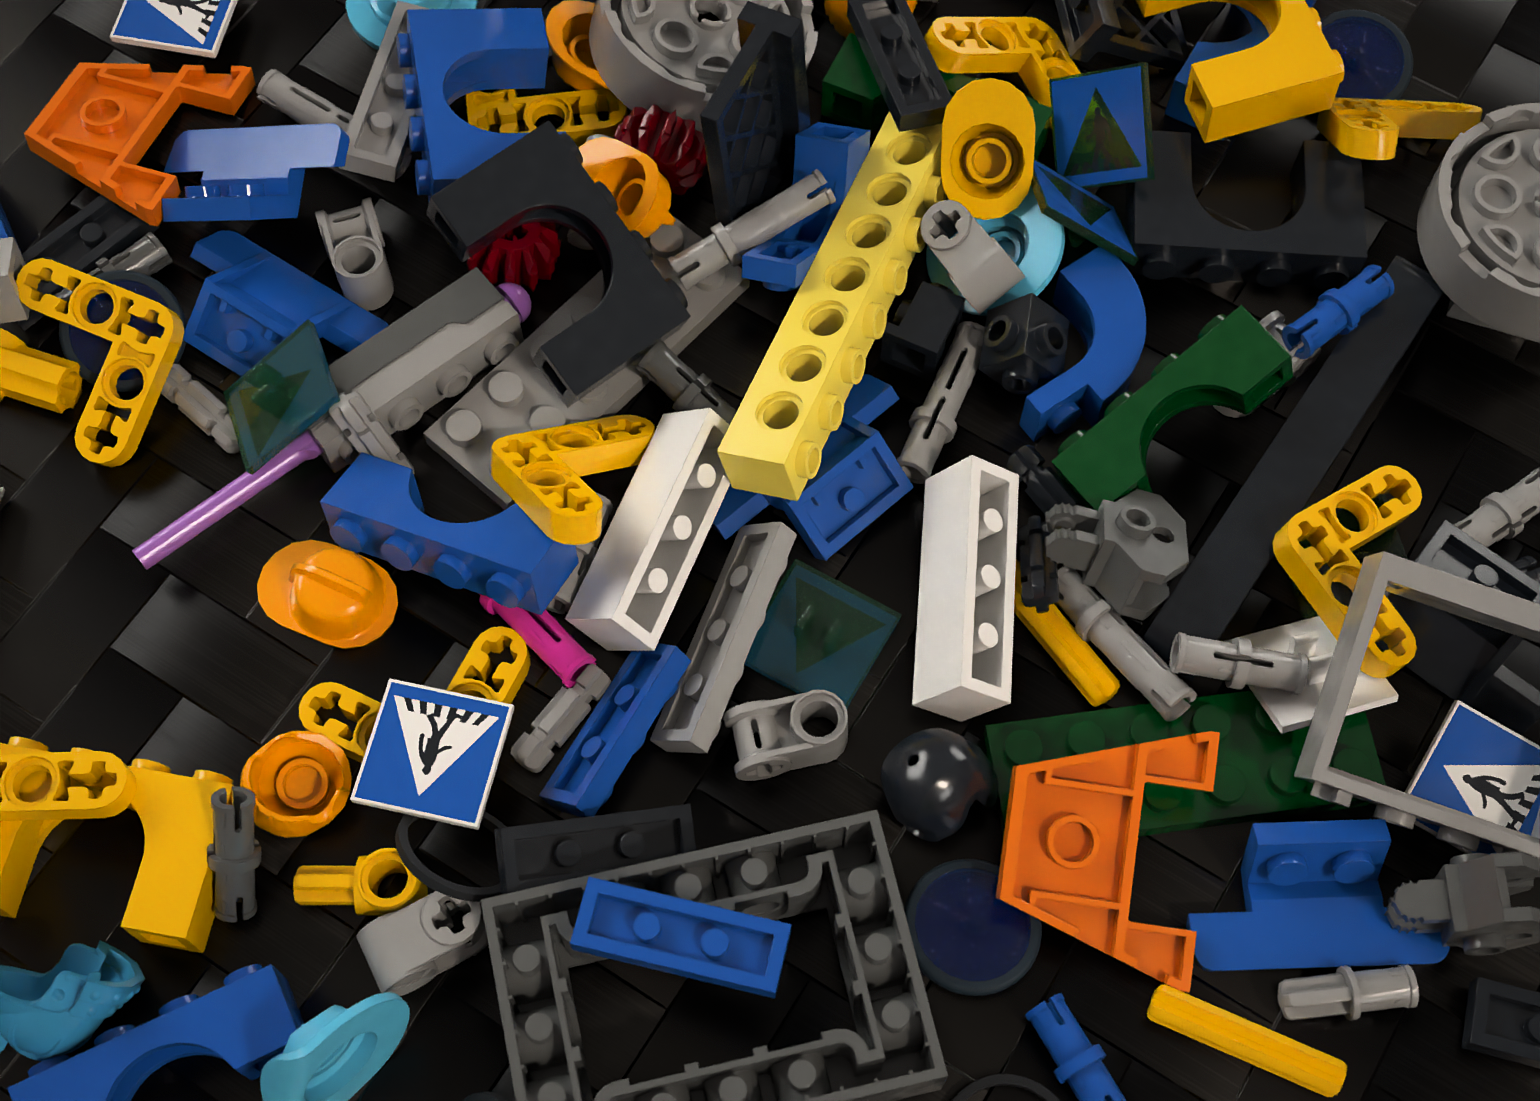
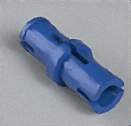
[1281,264,1395,359]
[1025,993,1127,1101]

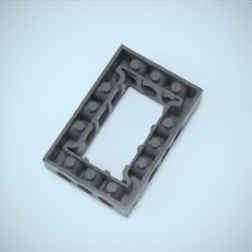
[481,810,948,1101]

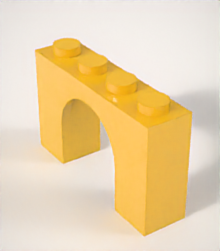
[1136,0,1344,143]
[0,737,234,953]

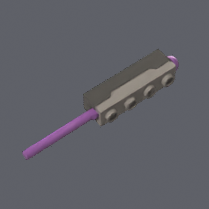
[132,267,531,570]

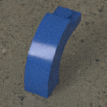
[742,122,871,291]
[1019,243,1147,442]

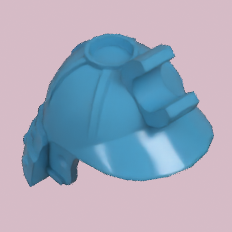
[0,940,145,1061]

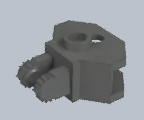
[1045,489,1189,620]
[1384,852,1540,956]

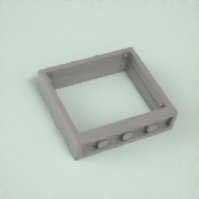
[1294,551,1540,859]

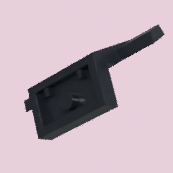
[1331,520,1540,735]

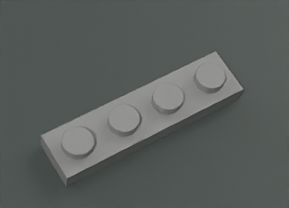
[339,1,429,183]
[650,521,797,753]

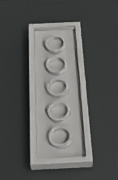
[423,216,750,510]

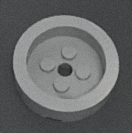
[589,0,818,133]
[1417,103,1540,339]

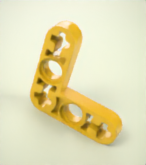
[924,17,1110,154]
[466,88,628,148]
[1317,98,1482,160]
[16,258,184,467]
[491,415,655,545]
[1272,465,1422,678]
[299,626,531,763]
[0,751,137,824]

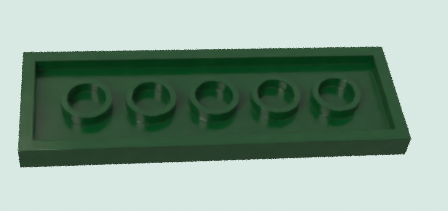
[983,690,1386,837]

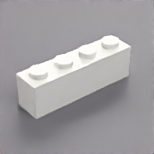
[565,408,730,651]
[912,455,1019,722]

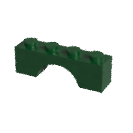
[821,33,1053,161]
[1052,305,1293,511]

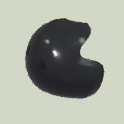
[880,728,999,842]

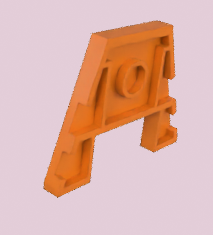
[24,63,256,227]
[996,731,1220,992]

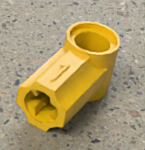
[0,328,83,414]

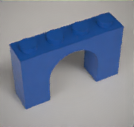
[397,8,566,201]

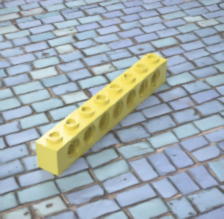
[717,111,947,501]

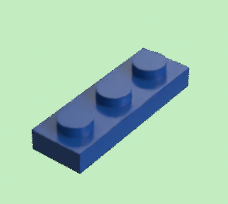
[539,643,691,817]
[570,877,791,999]

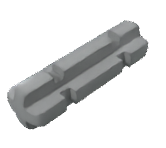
[161,363,246,454]
[329,392,414,474]
[511,663,611,773]

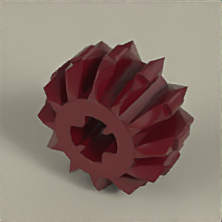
[613,104,707,195]
[467,222,561,292]

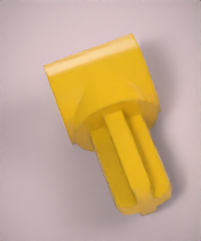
[293,848,428,917]

